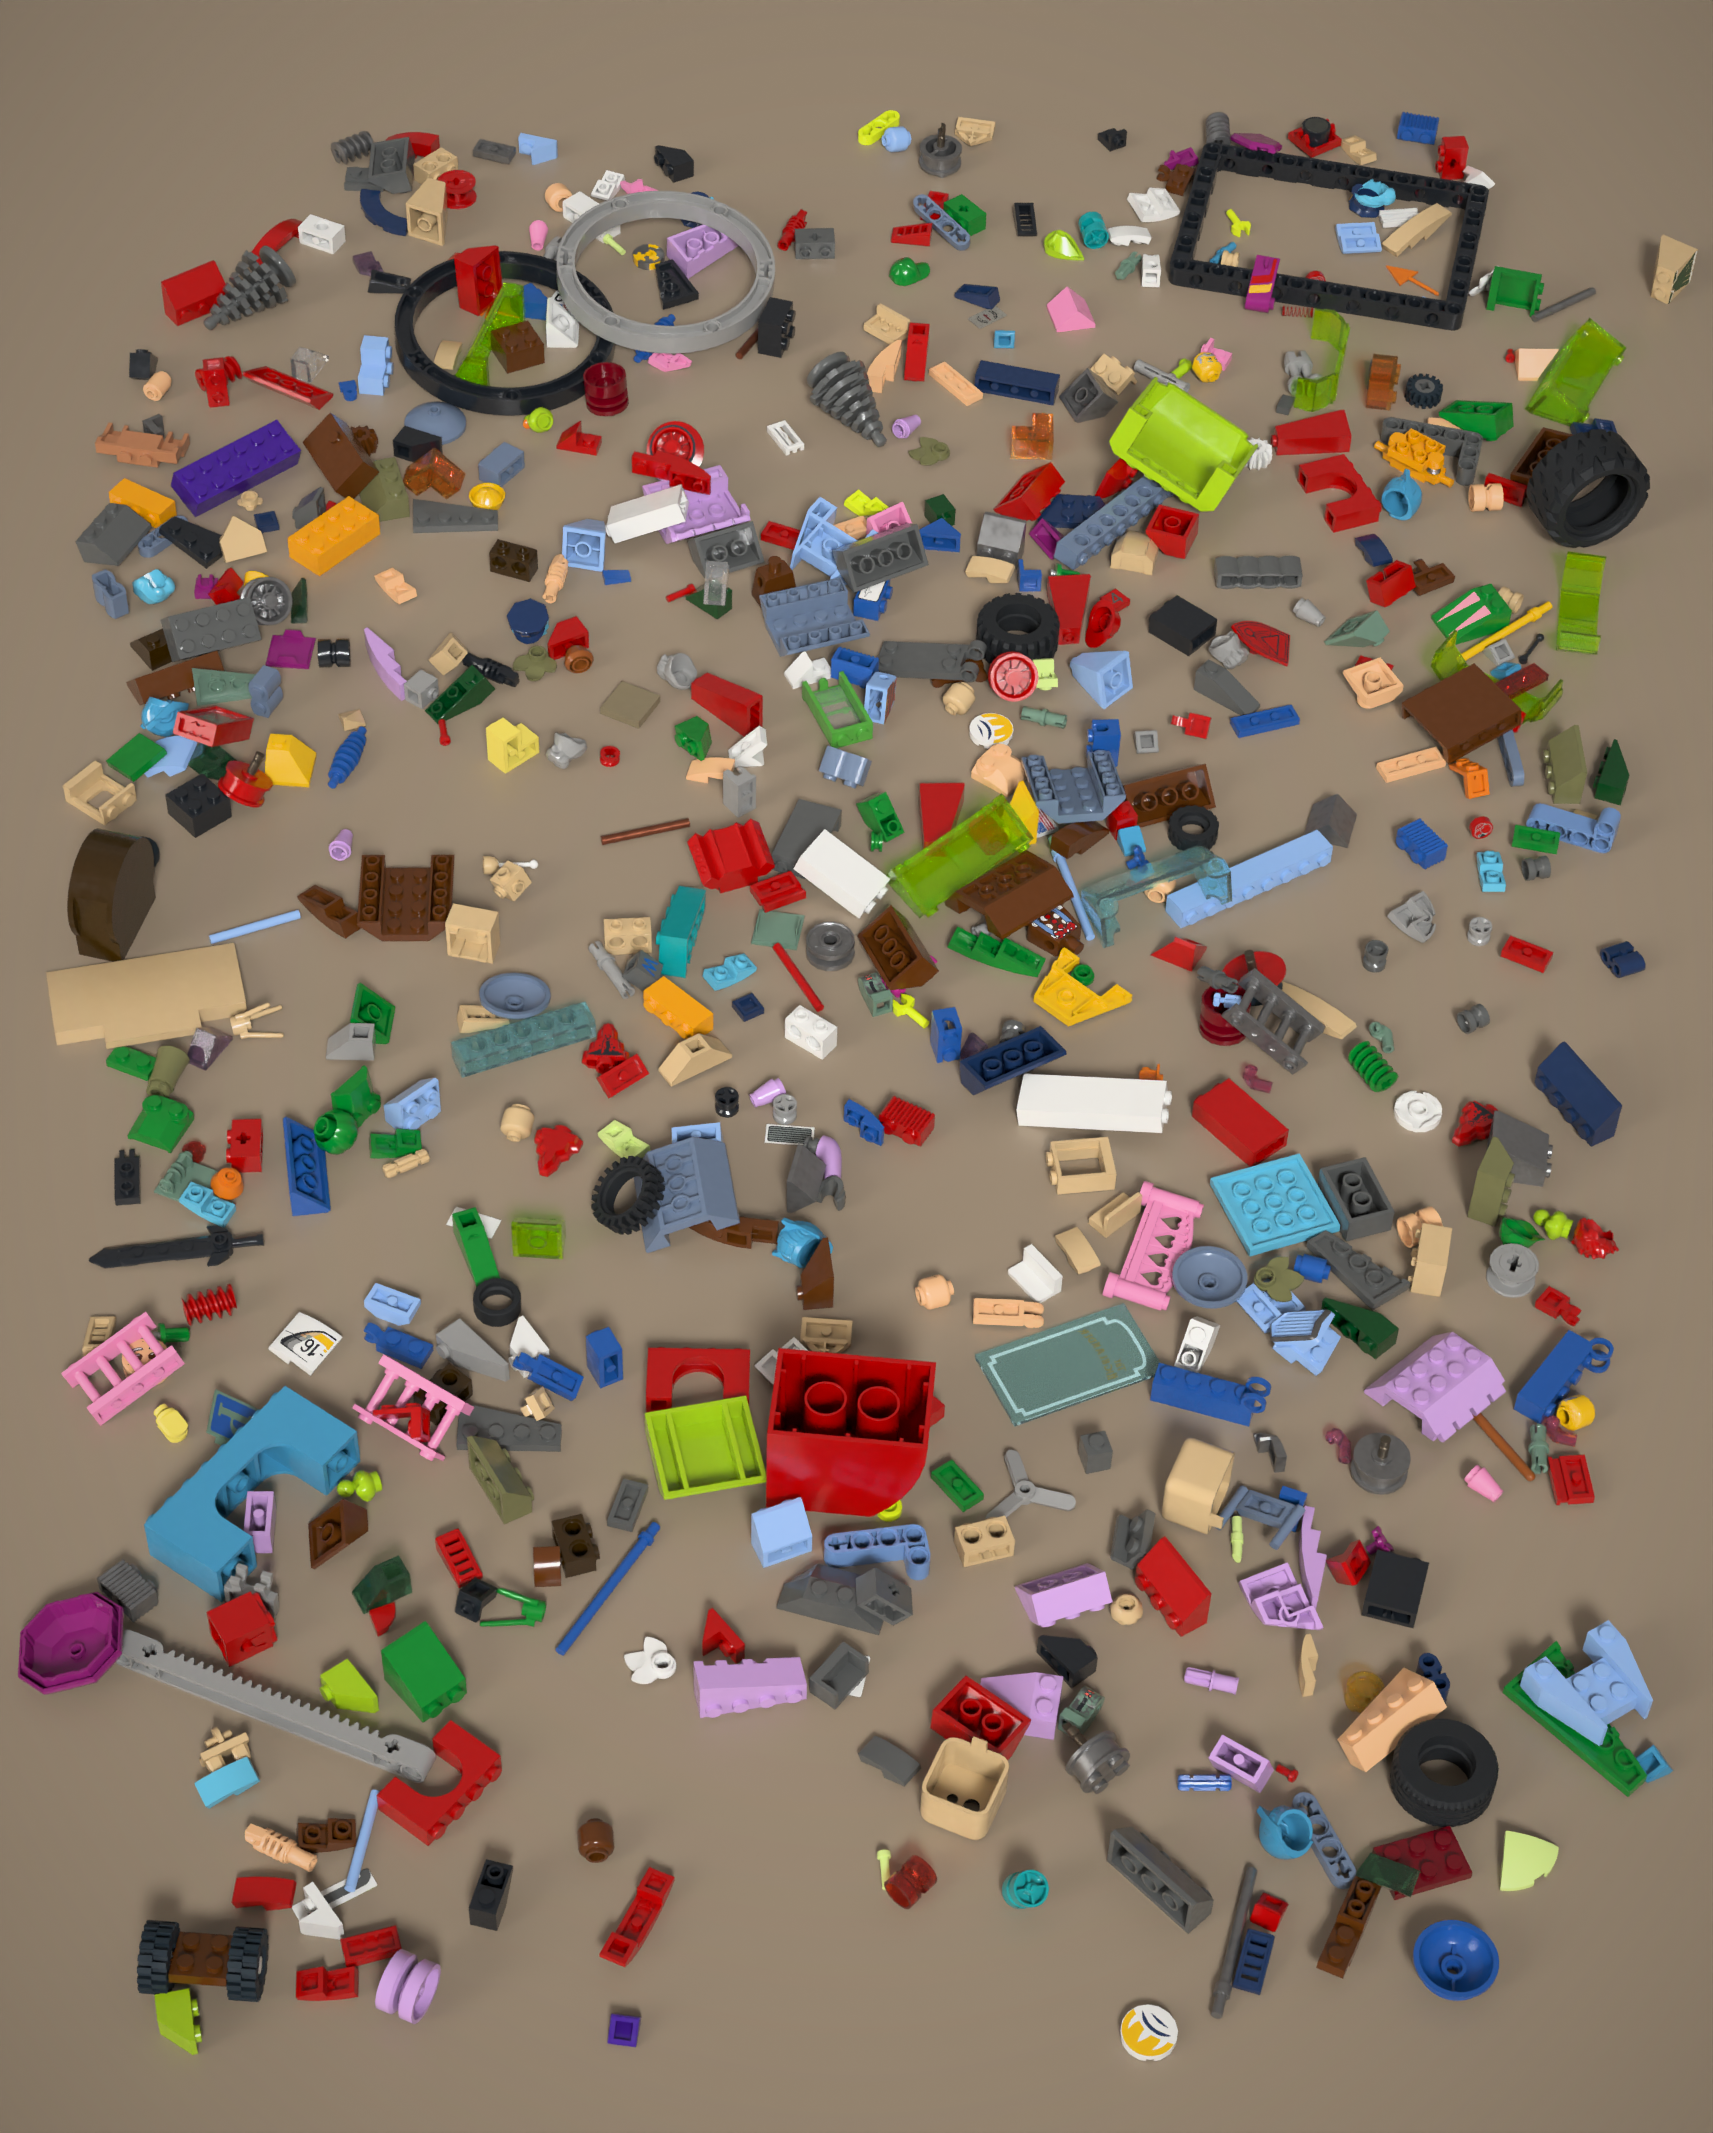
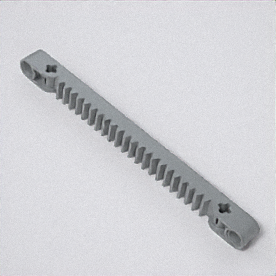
[116,1630,437,1783]

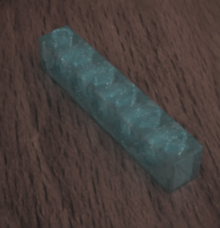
[451,1002,596,1078]

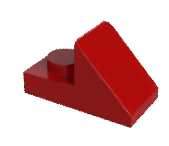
[556,421,602,456]
[1326,1540,1371,1586]
[702,1608,745,1664]

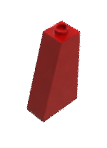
[1271,410,1352,455]
[1047,574,1091,645]
[691,673,763,737]
[919,783,965,858]

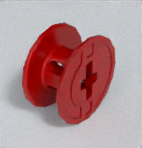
[438,170,477,209]

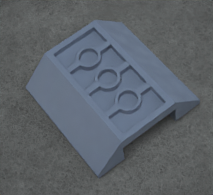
[759,577,870,657]
[1021,750,1126,824]
[634,1137,740,1253]

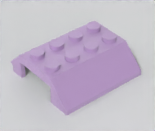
[642,465,751,544]
[1364,1332,1506,1442]

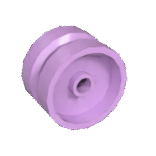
[375,1949,441,2024]

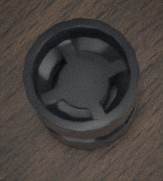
[318,639,351,668]

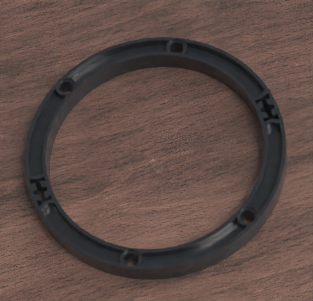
[395,251,616,416]

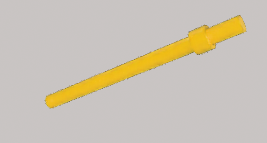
[1455,601,1552,665]

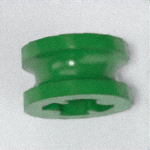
[871,831,883,852]

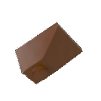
[796,1237,834,1310]
[308,1499,368,1569]

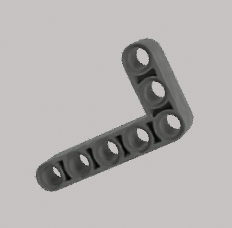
[1380,417,1483,486]

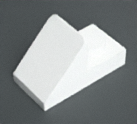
[1463,165,1495,189]
[784,651,831,689]
[728,726,767,767]
[299,1882,345,1940]

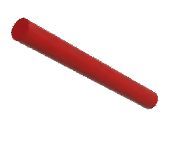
[773,943,824,1012]

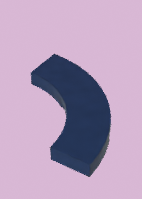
[360,189,408,236]

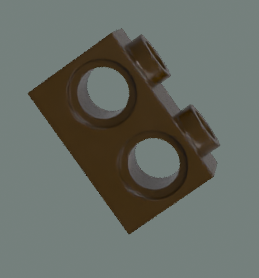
[489,539,538,582]
[413,1363,473,1426]
[551,1514,600,1578]

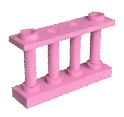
[61,1312,185,1426]
[352,1354,474,1461]

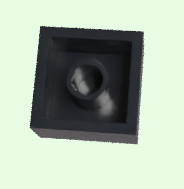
[758,297,796,358]
[165,773,232,838]

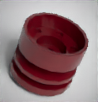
[583,362,629,416]
[1199,986,1251,1046]

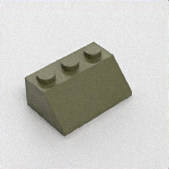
[359,457,410,522]
[1543,725,1587,804]
[1467,1136,1515,1227]
[467,1435,534,1525]

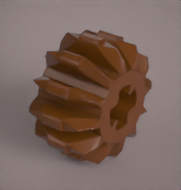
[350,425,378,457]

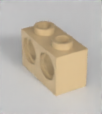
[413,147,458,184]
[604,917,652,955]
[954,1516,1015,1568]

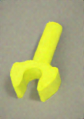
[1226,209,1251,237]
[892,994,930,1028]

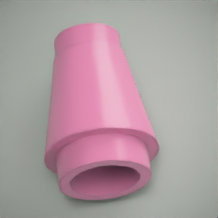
[529,220,548,250]
[1464,1465,1504,1503]

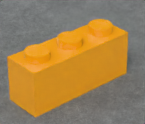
[109,478,177,528]
[643,976,713,1039]

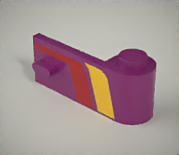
[1245,255,1280,313]

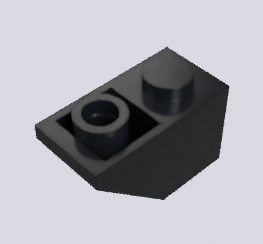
[654,145,694,183]
[129,349,158,380]
[393,426,443,462]
[469,1859,513,1931]

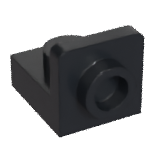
[1098,128,1127,152]
[455,1577,498,1623]

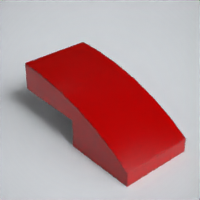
[231,1876,297,1911]
[296,1966,359,2001]

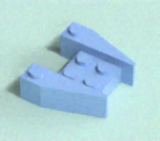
[790,497,878,585]
[1520,1620,1653,1746]

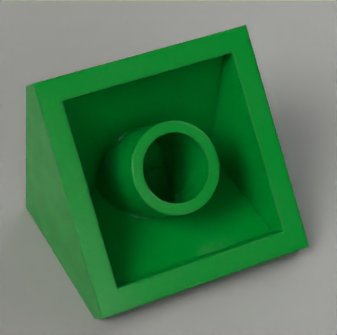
[350,983,396,1044]

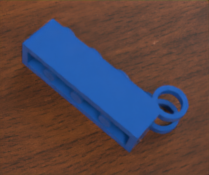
[1514,1330,1614,1424]
[1150,1363,1271,1427]

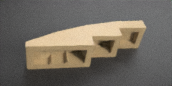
[1382,203,1452,257]
[1282,981,1357,1040]

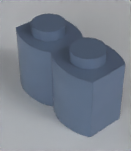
[92,569,129,619]
[249,665,283,718]
[819,746,872,789]

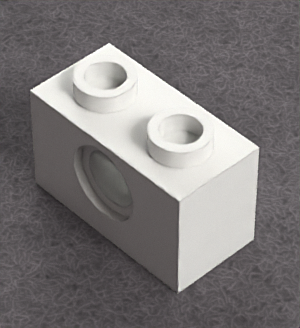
[298,214,346,255]

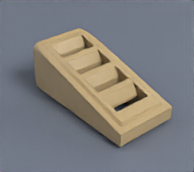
[457,1005,510,1033]
[82,1316,116,1362]

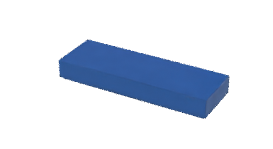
[1230,704,1300,738]

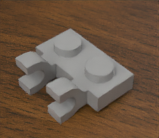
[224,1563,279,1618]

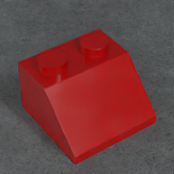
[1146,504,1199,559]

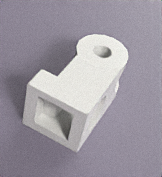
[1142,254,1161,287]

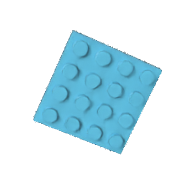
[1210,1153,1340,1257]

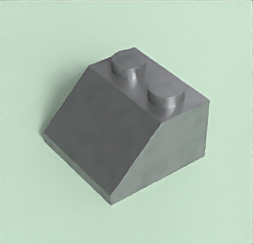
[1059,368,1118,423]
[977,511,1026,569]

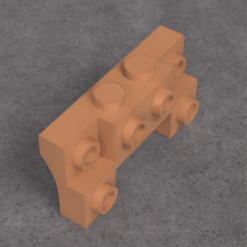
[95,422,190,468]

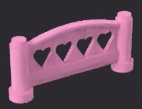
[1103,1181,1204,1311]

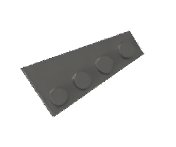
[413,499,498,533]
[1306,1230,1411,1311]
[456,1404,562,1452]

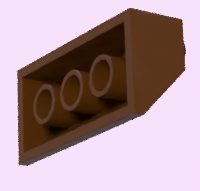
[126,651,225,705]
[1122,764,1216,828]
[857,905,939,990]

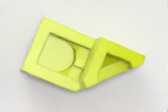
[844,489,889,516]

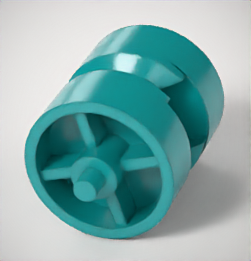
[1078,212,1109,249]
[1002,1870,1049,1909]

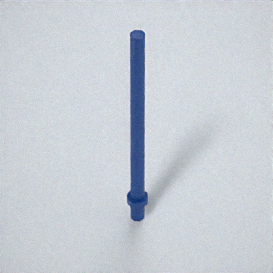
[555,1522,660,1656]

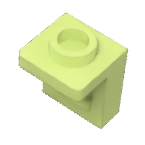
[1032,658,1058,690]

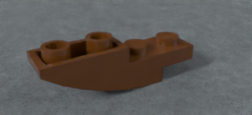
[689,1216,779,1249]
[1316,1876,1382,1979]

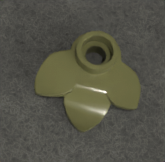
[908,437,950,465]
[513,646,557,681]
[1254,1257,1304,1302]

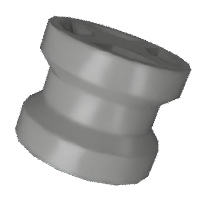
[1467,917,1492,946]
[773,1094,797,1125]

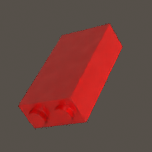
[1192,1078,1289,1167]

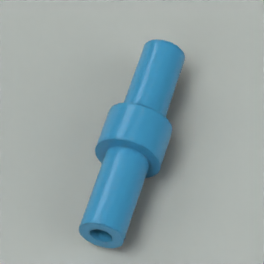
[1210,242,1237,264]

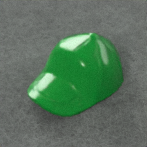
[889,257,930,286]
[1499,1217,1545,1248]

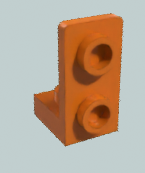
[1449,758,1490,799]

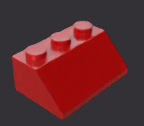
[454,245,503,316]
[161,260,226,326]
[993,462,1065,521]
[1135,1536,1212,1637]
[930,1675,1031,1760]

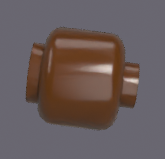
[577,1818,615,1863]

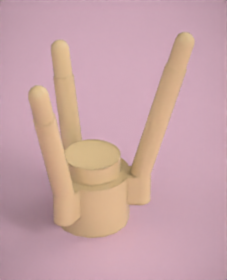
[230,1003,284,1039]

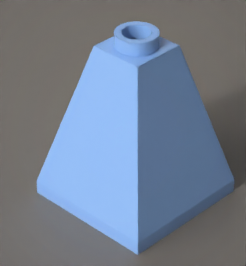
[562,519,606,572]
[1070,651,1133,709]

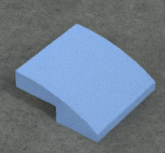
[1335,222,1382,254]
[144,736,198,777]
[1236,1278,1306,1333]

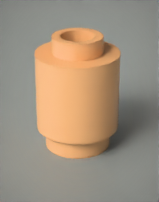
[143,371,171,401]

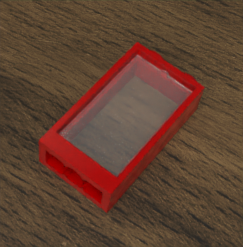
[173,705,254,747]

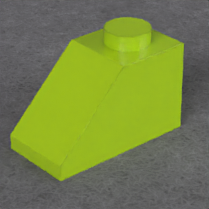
[319,1659,379,1713]

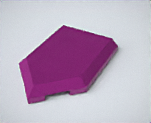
[1230,133,1282,154]

